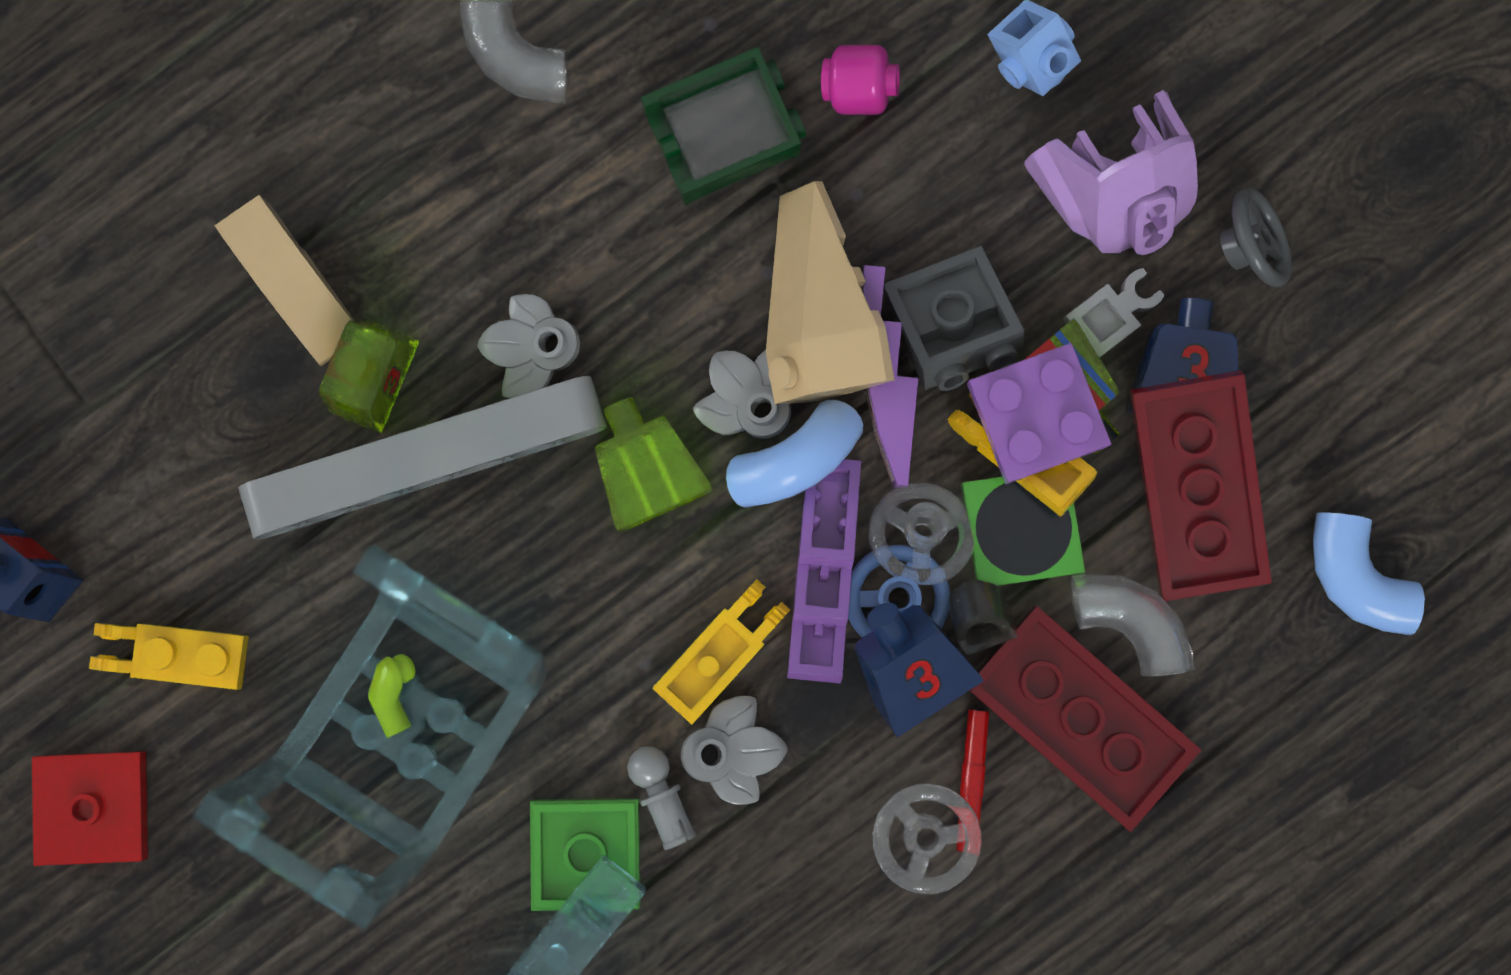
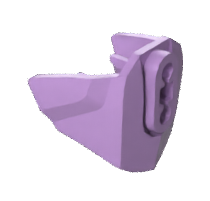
[1024,90,1198,255]

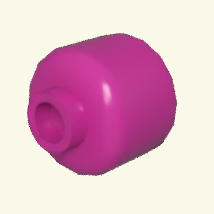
[821,45,900,115]

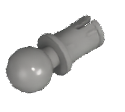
[627,746,696,850]

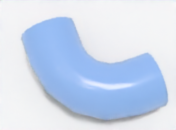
[726,400,863,507]
[1313,512,1425,635]

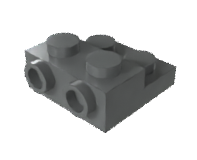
[883,246,1024,391]

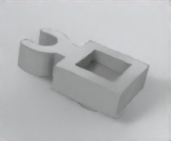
[1063,268,1164,361]

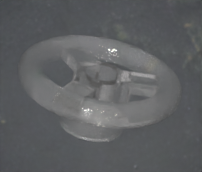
[869,483,975,585]
[873,784,982,894]

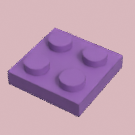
[967,343,1112,485]

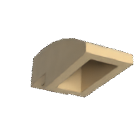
[214,195,365,366]

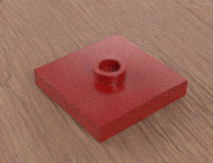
[32,751,148,866]

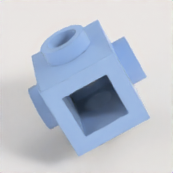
[987,0,1081,96]

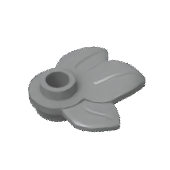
[477,294,580,398]
[693,350,791,438]
[681,696,788,805]

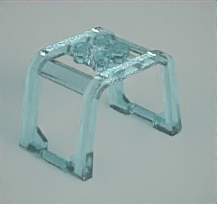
[194,545,547,930]

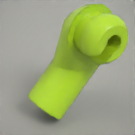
[368,654,416,738]

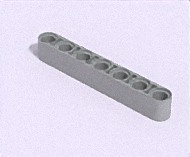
[238,376,607,540]

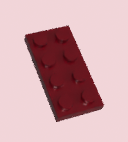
[1130,370,1272,602]
[969,606,1201,832]

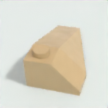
[766,181,894,405]

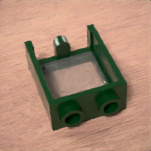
[640,47,806,206]

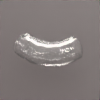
[460,0,567,103]
[1071,574,1195,676]

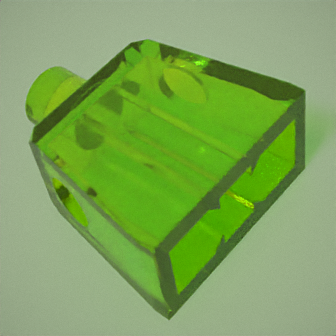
[595,397,713,533]

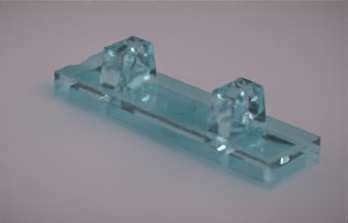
[506,854,646,975]

